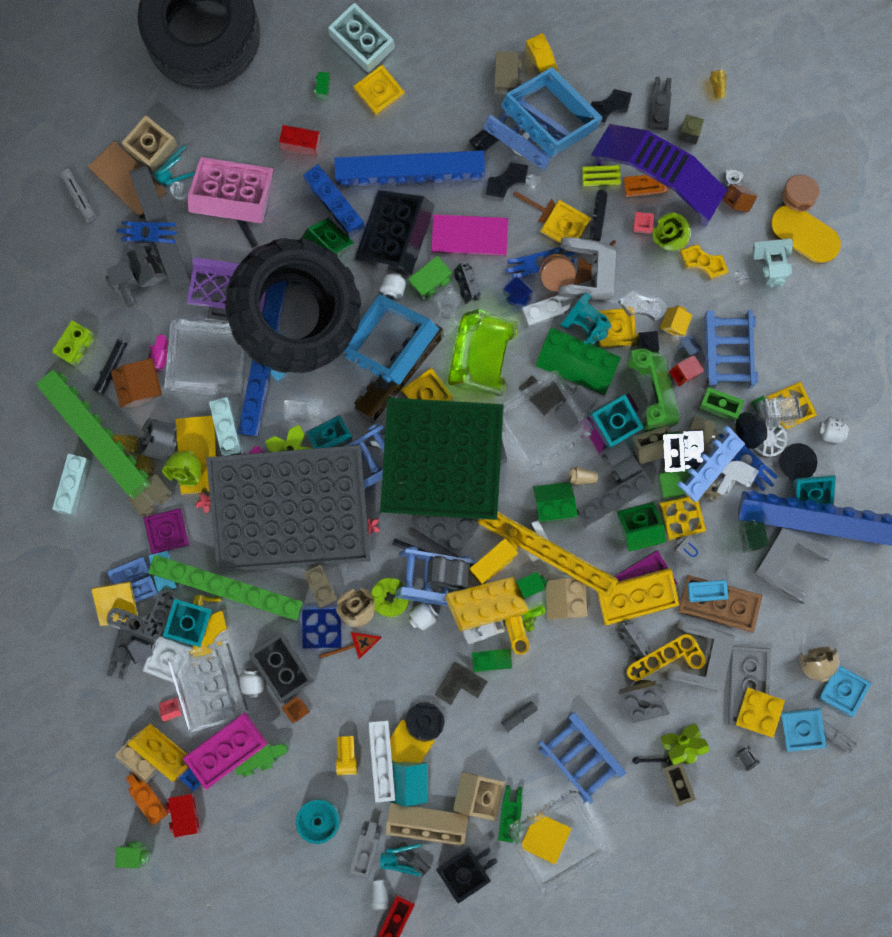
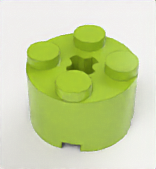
[371,578,410,618]

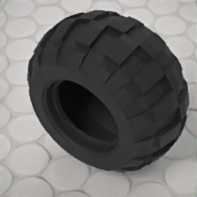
[225,238,361,374]

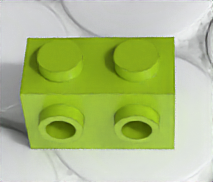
[52,320,95,367]

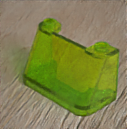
[448,309,518,396]

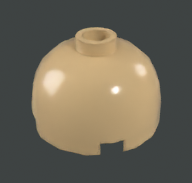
[336,588,376,627]
[799,646,840,682]

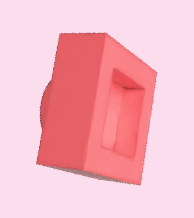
[633,212,654,234]
[159,697,182,722]

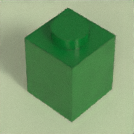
[516,572,547,600]

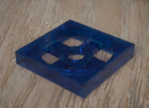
[302,609,342,649]

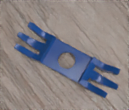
[116,221,177,244]
[505,247,577,279]
[718,433,778,491]

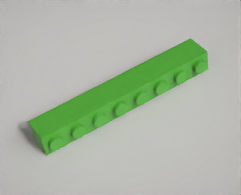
[36,370,151,499]
[148,554,304,622]

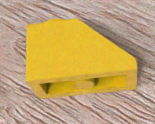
[525,33,559,74]

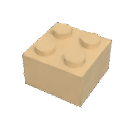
[121,115,178,172]

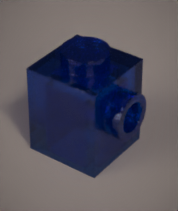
[503,276,533,309]

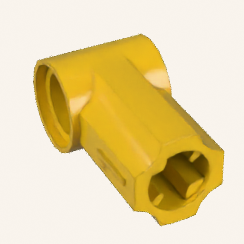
[505,616,529,655]
[336,736,357,776]

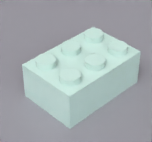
[328,3,394,73]

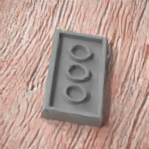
[728,646,771,725]

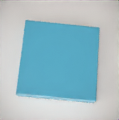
[818,665,872,717]
[781,708,827,752]

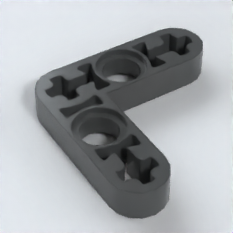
[106,588,176,642]

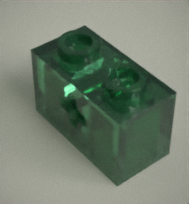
[739,520,769,553]

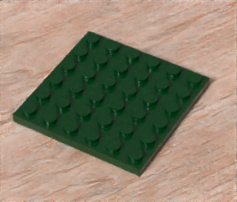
[380,398,504,520]

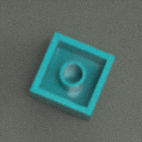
[588,394,644,447]

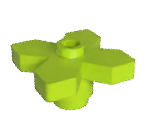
[265,425,311,452]
[660,724,710,765]

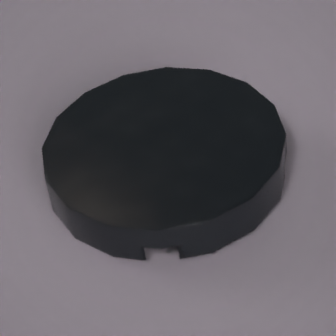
[735,410,767,449]
[778,443,818,481]
[405,702,445,742]

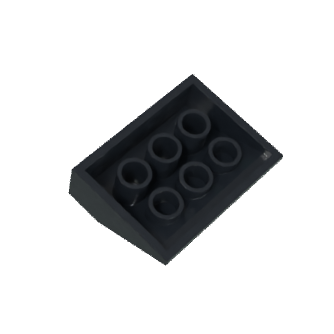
[355,190,435,275]

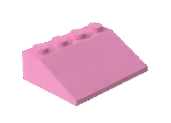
[188,157,274,223]

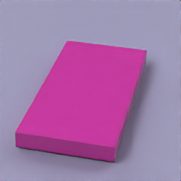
[432,214,508,256]
[183,712,268,790]

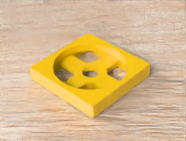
[765,381,817,430]
[659,496,706,541]

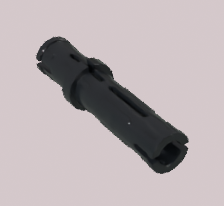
[93,339,128,395]

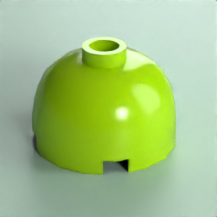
[652,212,691,251]
[162,450,202,487]

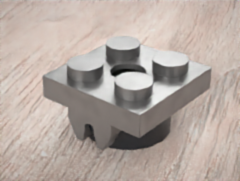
[618,679,670,723]

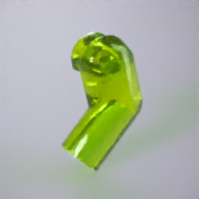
[523,605,546,632]

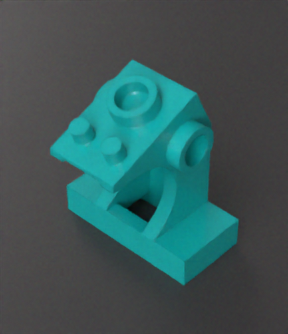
[561,292,612,344]

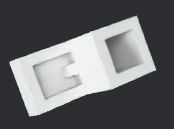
[717,461,759,497]
[463,620,506,645]

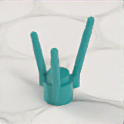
[153,145,196,186]
[380,843,422,876]

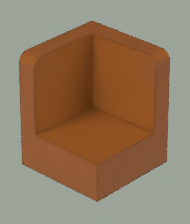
[723,184,758,212]
[281,696,310,724]

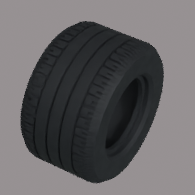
[138,0,260,90]

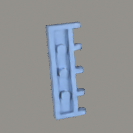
[677,426,745,502]

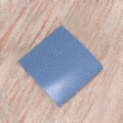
[107,556,158,603]

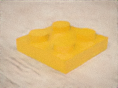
[735,687,785,738]

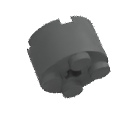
[138,418,177,462]

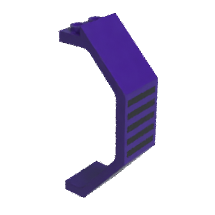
[591,124,727,226]

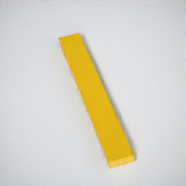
[476,512,618,598]

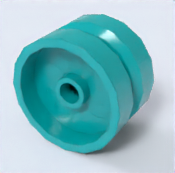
[295,799,341,844]

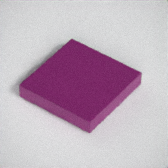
[143,508,190,555]

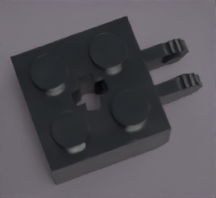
[436,846,498,904]

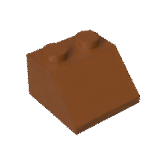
[111,359,162,408]

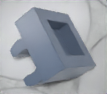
[677,335,703,358]

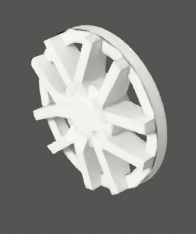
[755,421,788,457]

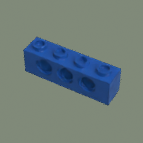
[303,164,365,238]

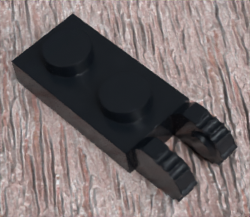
[589,189,608,242]

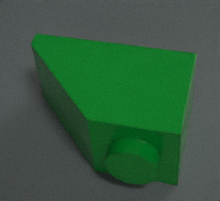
[472,649,512,673]

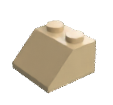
[545,578,587,620]
[115,729,158,784]
[453,772,505,821]

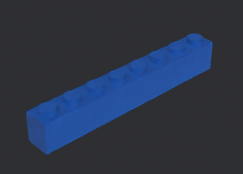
[334,151,485,187]
[738,490,892,546]

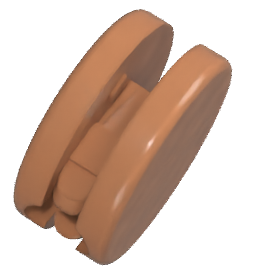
[782,175,820,212]
[539,254,576,292]

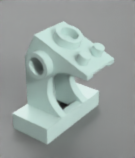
[752,239,793,287]

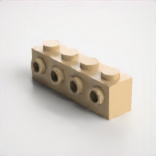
[386,803,468,846]

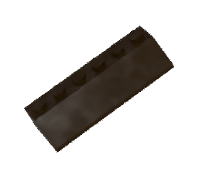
[354,324,444,425]

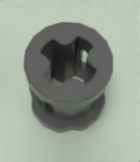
[735,745,760,771]

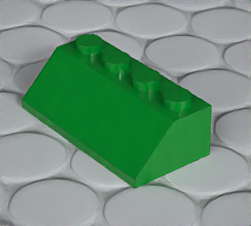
[535,328,621,396]

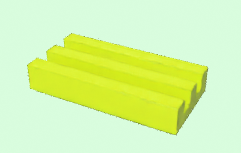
[582,165,621,187]

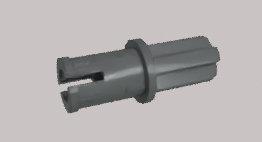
[501,701,538,732]
[396,842,431,877]

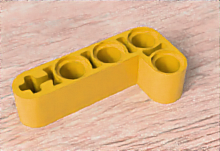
[625,634,705,681]

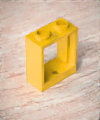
[469,538,518,585]

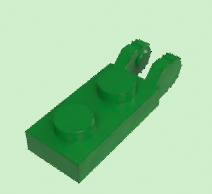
[498,785,523,843]

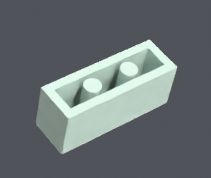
[209,397,243,456]
[52,454,91,517]

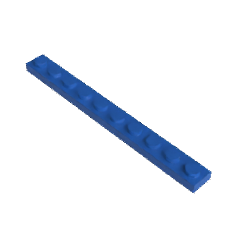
[238,281,288,437]

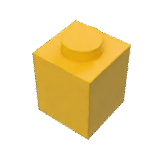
[660,305,693,336]

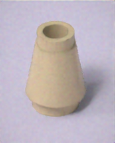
[568,466,598,485]

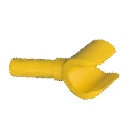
[193,594,221,606]

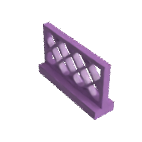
[187,258,266,312]

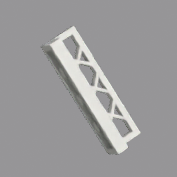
[368,721,395,802]

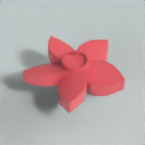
[195,493,211,514]
[367,517,380,536]

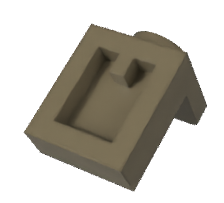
[703,478,721,502]

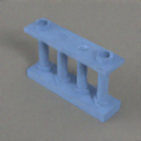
[483,99,571,171]
[704,310,758,389]
[347,424,385,488]
[395,547,478,606]
[538,712,626,804]

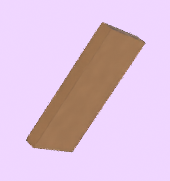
[88,141,167,218]
[677,575,763,633]

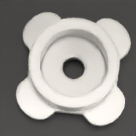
[722,169,743,186]

